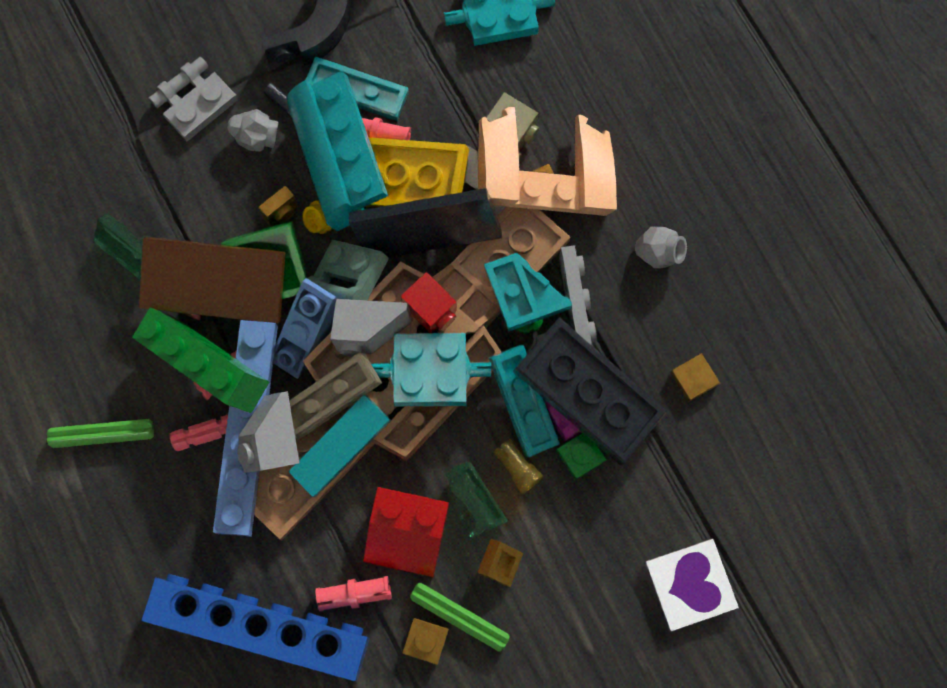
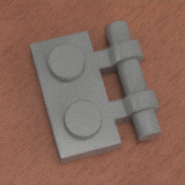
[149,57,238,141]

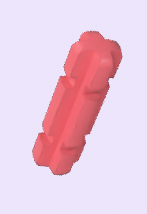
[170,415,228,451]

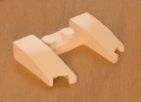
[478,107,617,216]

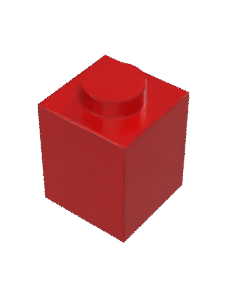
[401,272,457,333]

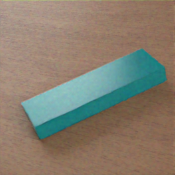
[306,56,409,121]
[488,345,560,457]
[288,395,392,497]

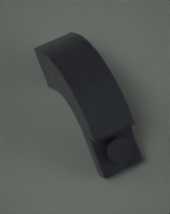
[261,0,351,66]

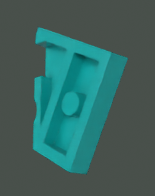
[484,253,572,331]

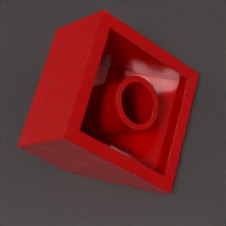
[363,487,449,578]

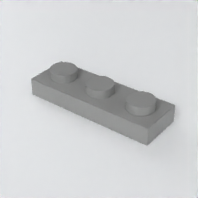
[559,245,597,345]

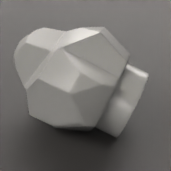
[227,109,278,152]
[635,227,687,269]

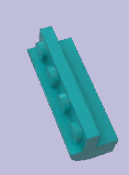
[287,71,388,231]

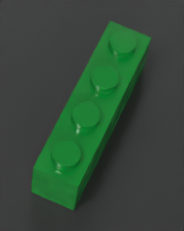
[132,307,270,413]

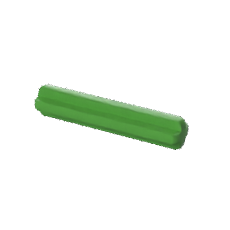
[47,419,154,448]
[410,583,510,651]

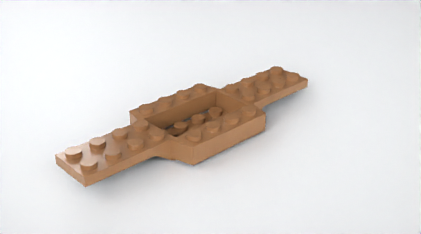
[254,207,571,541]

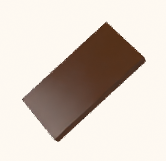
[139,237,286,323]

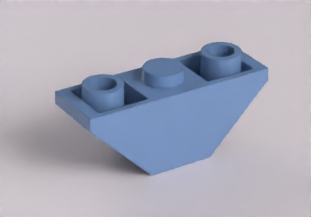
[273,278,337,379]

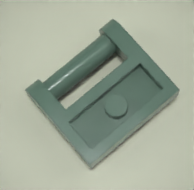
[307,240,389,300]

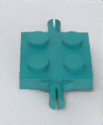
[443,0,555,46]
[371,333,491,407]

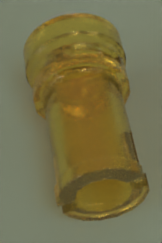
[493,439,544,494]

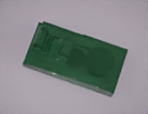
[93,213,149,280]
[445,462,508,538]

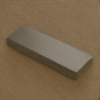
[289,352,382,441]

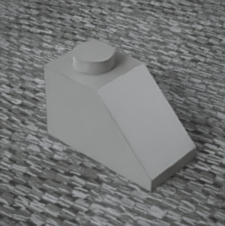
[330,299,412,357]
[237,391,300,473]

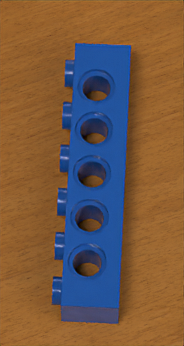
[141,574,370,681]

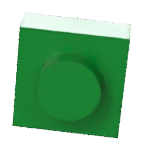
[557,433,606,481]

